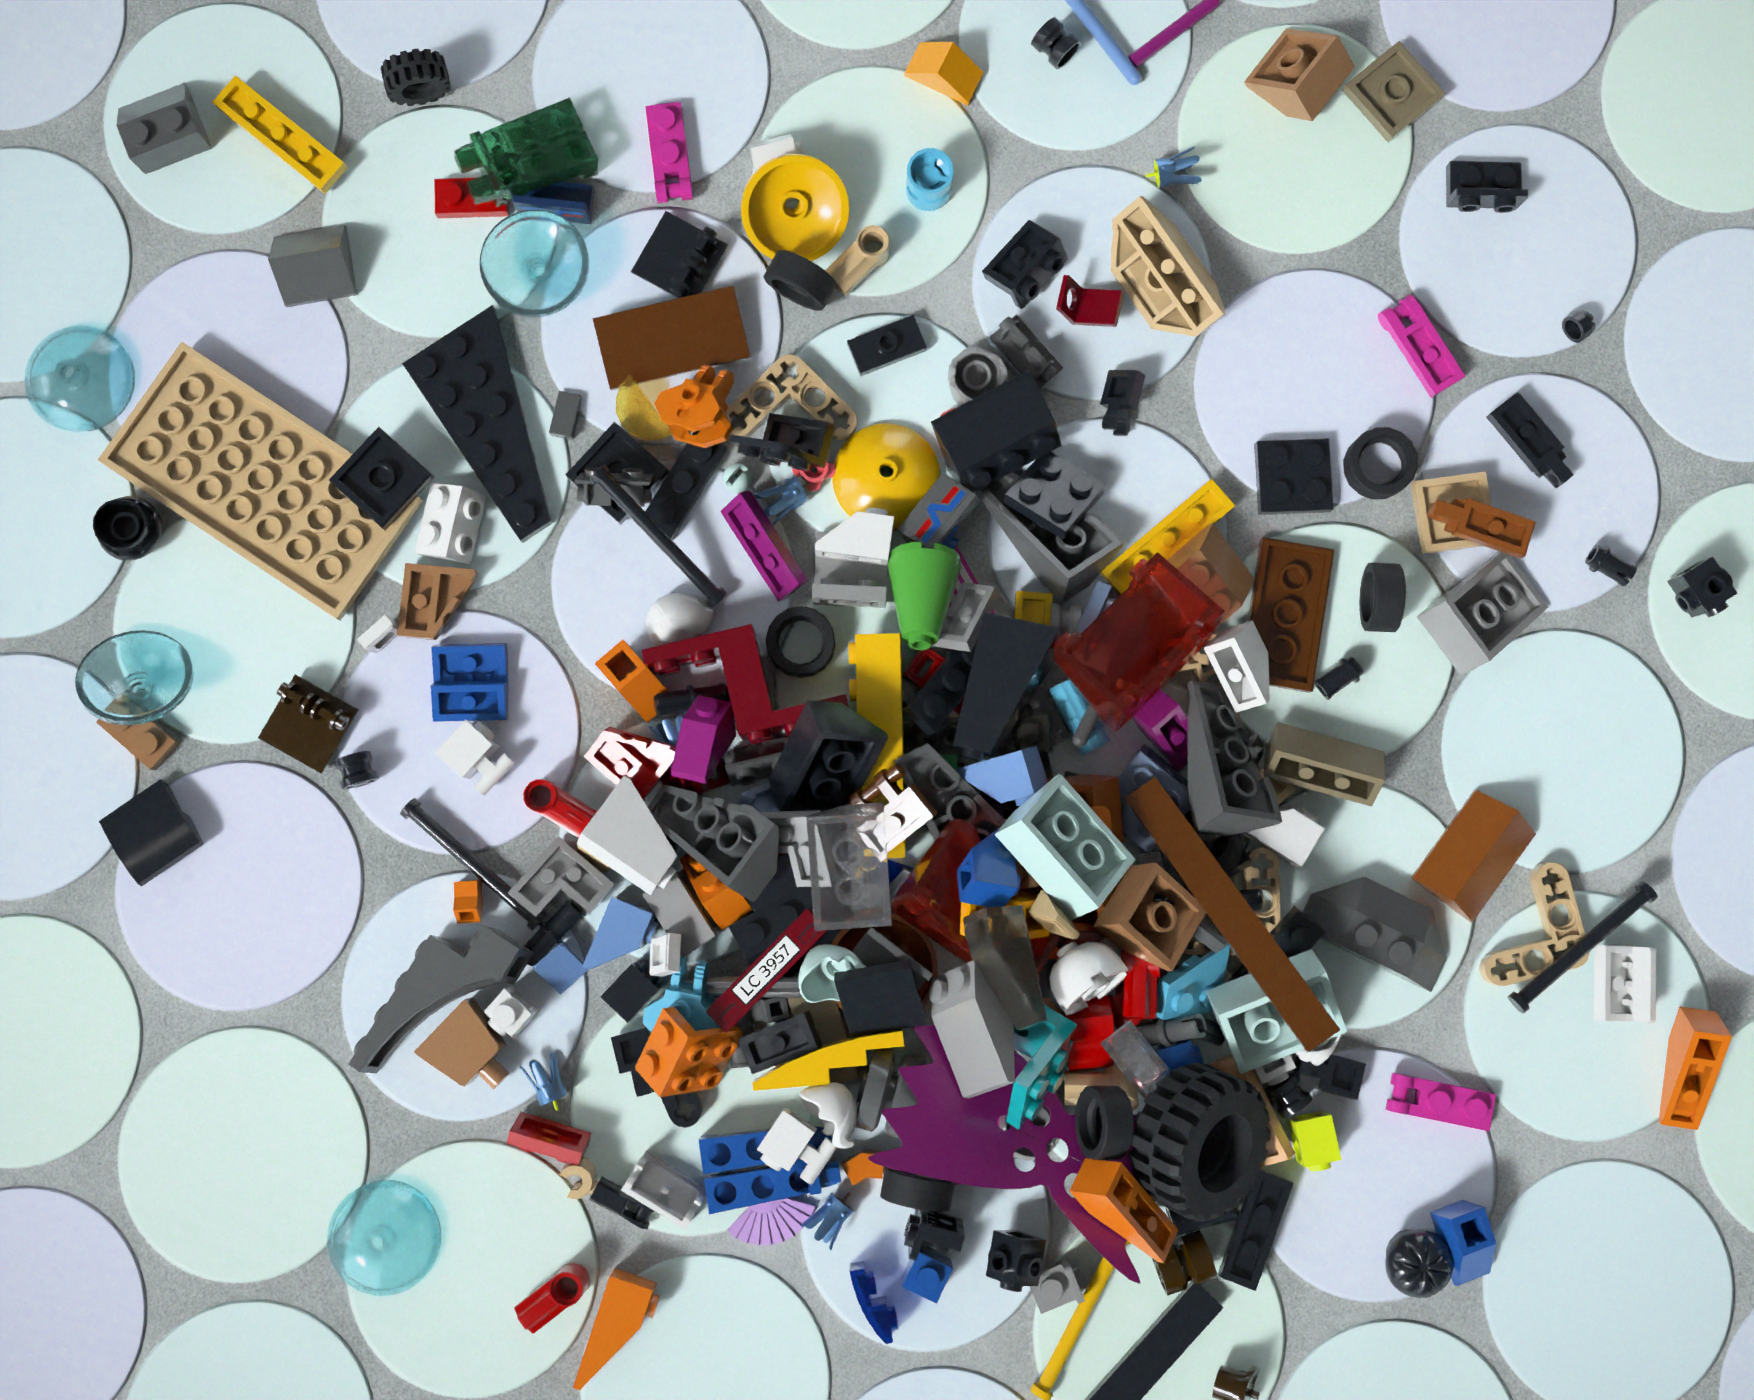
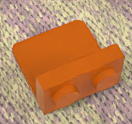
[635,1007,742,1097]

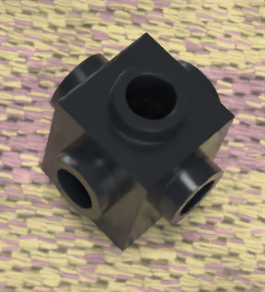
[1667,556,1738,618]
[986,1230,1046,1292]

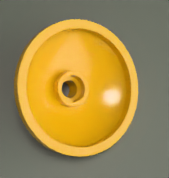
[741,154,849,261]
[832,423,940,531]

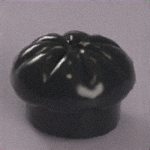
[92,496,163,561]
[1385,1229,1453,1298]

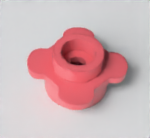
[792,461,836,492]

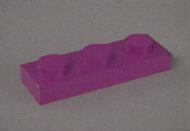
[720,489,808,602]

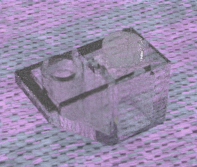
[1101,1020,1171,1099]

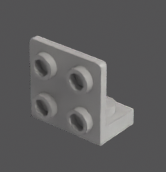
[812,532,888,608]

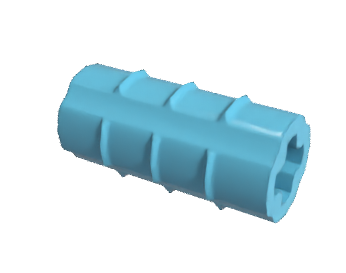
[1049,675,1110,755]

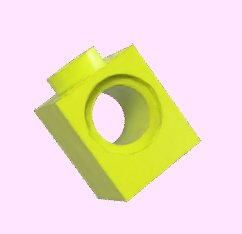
[1287,1110,1342,1171]

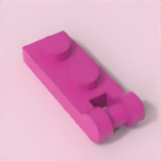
[645,102,693,204]
[1377,295,1466,398]
[1385,1073,1496,1132]

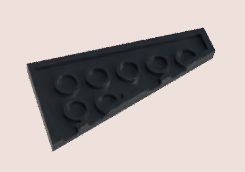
[402,305,553,543]

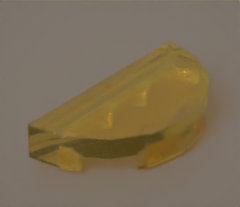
[615,374,672,440]

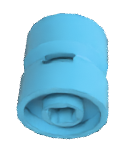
[906,148,954,211]

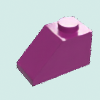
[1126,684,1188,772]
[671,695,736,784]

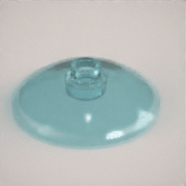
[479,209,590,317]
[24,325,135,433]
[75,630,194,725]
[327,1180,441,1296]

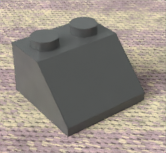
[116,82,212,174]

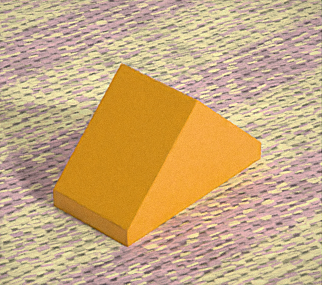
[904,42,984,106]

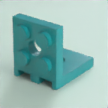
[1006,986,1077,1130]

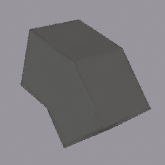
[748,997,789,1023]

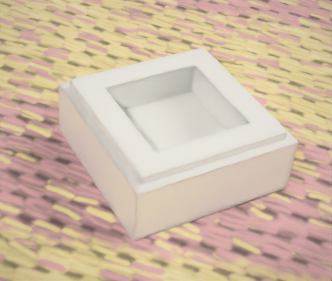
[357,615,398,653]
[649,933,681,977]

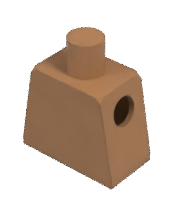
[414,997,510,1090]

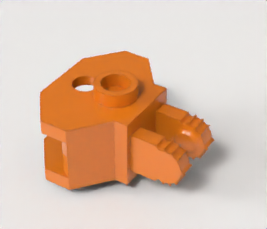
[654,364,735,448]

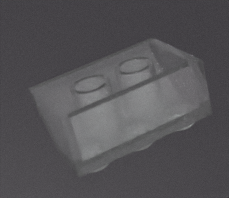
[806,802,892,931]

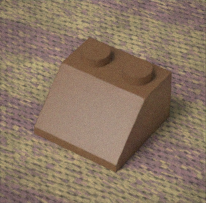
[1244,28,1355,121]
[1156,523,1255,630]
[1094,863,1206,971]

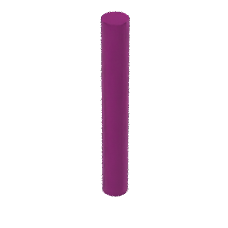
[1128,0,1220,68]

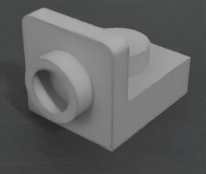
[1030,1258,1087,1314]

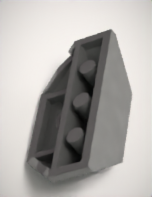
[1302,877,1446,992]

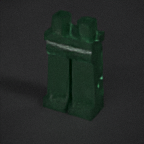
[453,97,598,207]

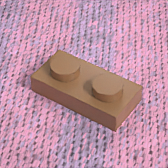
[96,695,180,771]

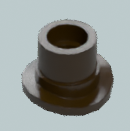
[1212,1365,1260,1400]

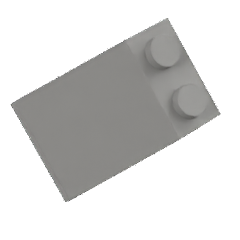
[1417,552,1548,675]
[929,960,1015,1098]

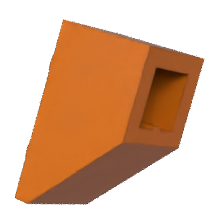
[595,639,669,723]
[679,854,753,930]

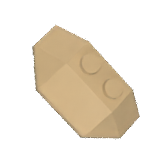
[1111,196,1226,337]

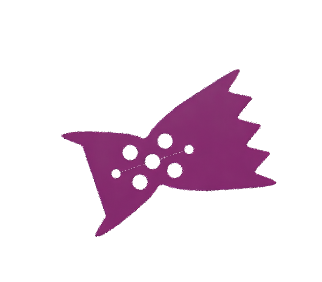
[868,1025,1141,1284]

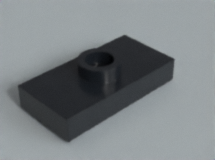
[847,315,927,377]

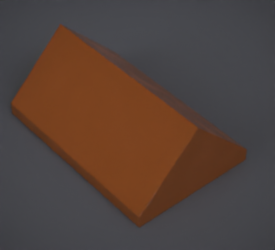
[1411,790,1536,922]

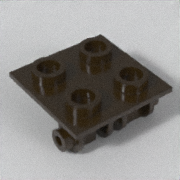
[258,674,359,774]

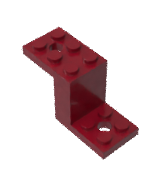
[641,624,849,745]

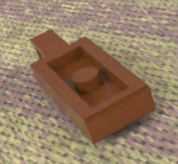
[1427,498,1536,559]

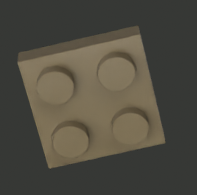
[1342,41,1446,143]

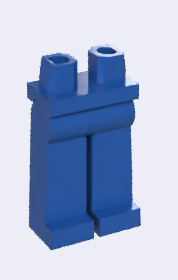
[698,1122,841,1215]

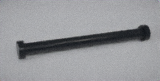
[589,464,727,607]
[400,798,547,931]
[1508,881,1658,1014]

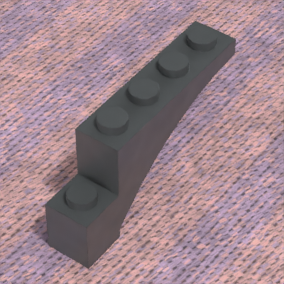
[348,926,534,1074]

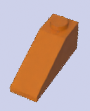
[1659,1006,1732,1130]
[1070,1158,1178,1263]
[573,1268,660,1390]

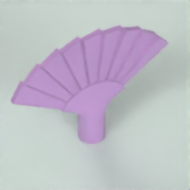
[727,1198,816,1245]

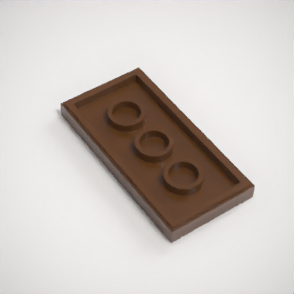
[592,286,751,391]
[1247,537,1334,693]

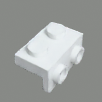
[414,483,486,565]
[1593,945,1656,1023]

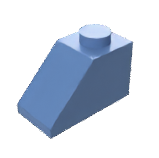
[956,745,1048,806]
[582,896,659,969]

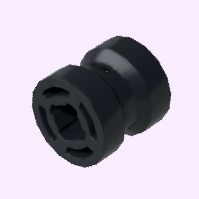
[1031,17,1081,70]

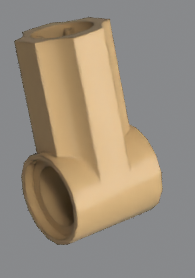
[825,225,890,296]
[1063,1063,1139,1111]

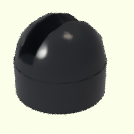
[1562,310,1595,343]

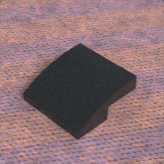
[99,779,204,887]

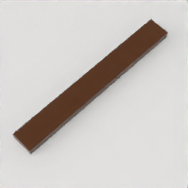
[1124,777,1340,1053]

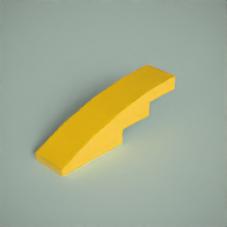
[752,1029,904,1091]

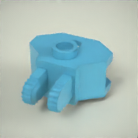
[643,957,721,1032]

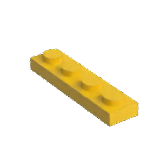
[212,75,348,194]
[1100,478,1235,601]

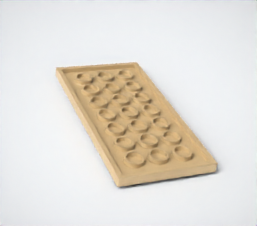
[98,341,423,621]

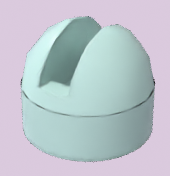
[723,463,752,494]

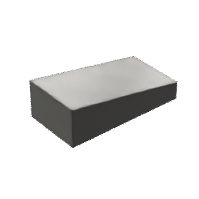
[549,391,582,440]

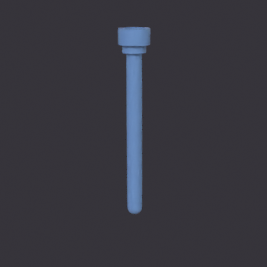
[1065,0,1142,85]

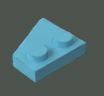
[1157,943,1230,1020]

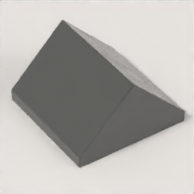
[268,224,357,307]

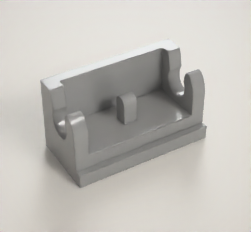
[643,869,725,957]

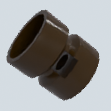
[1152,1230,1218,1296]

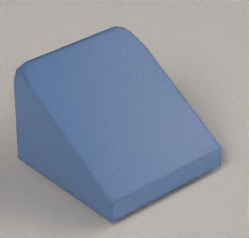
[533,942,589,995]

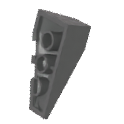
[975,472,1123,604]
[1188,680,1282,837]
[894,743,1006,887]
[648,784,779,903]

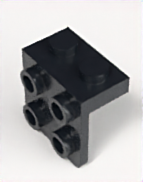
[727,413,835,471]

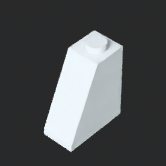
[577,775,677,895]

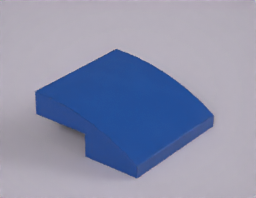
[430,643,508,722]

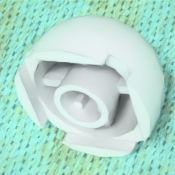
[1049,941,1128,1015]

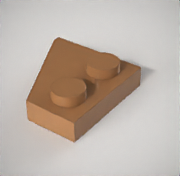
[397,563,478,640]

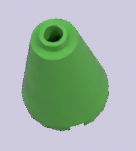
[887,542,961,650]

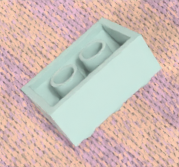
[995,774,1135,920]
[1206,949,1347,1074]

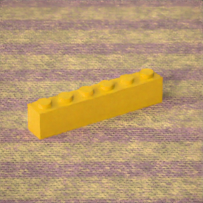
[848,633,906,859]

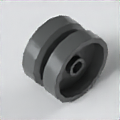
[855,1048,926,1139]

